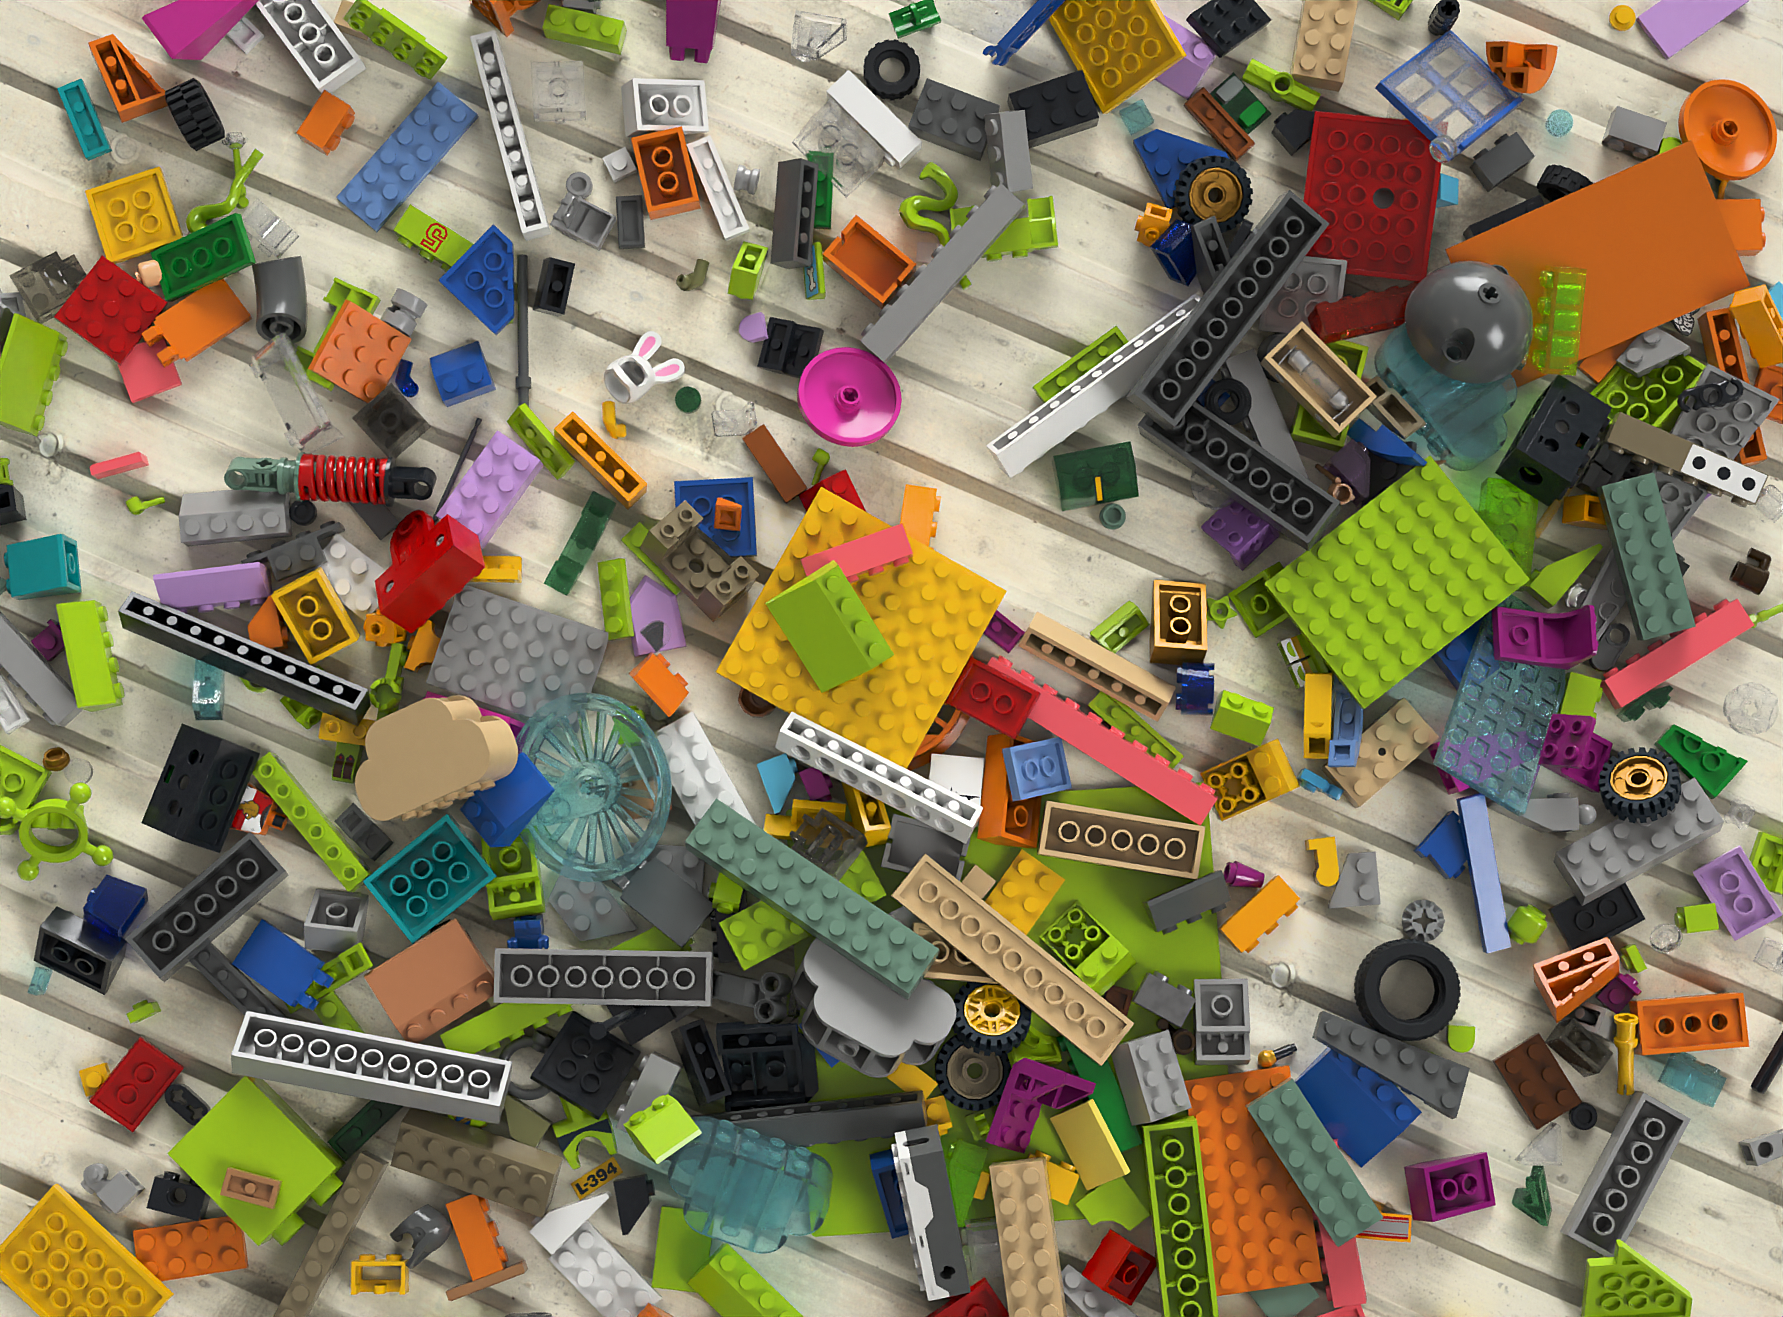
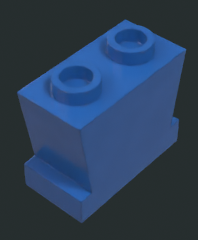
[1414,811,1467,879]

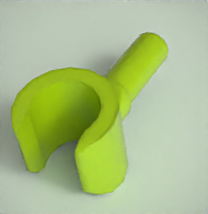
[811,448,830,485]
[126,496,165,515]

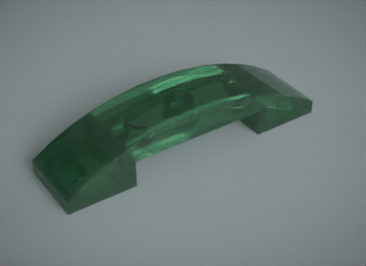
[544,491,617,596]

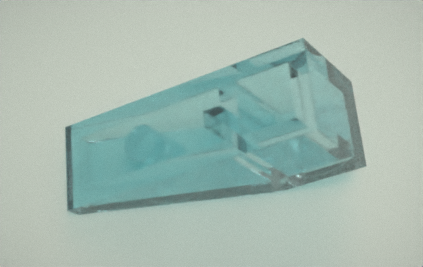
[192,659,225,720]

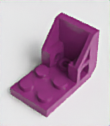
[985,1058,1096,1154]

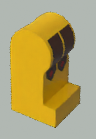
[1305,837,1339,887]

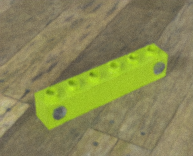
[252,752,372,892]

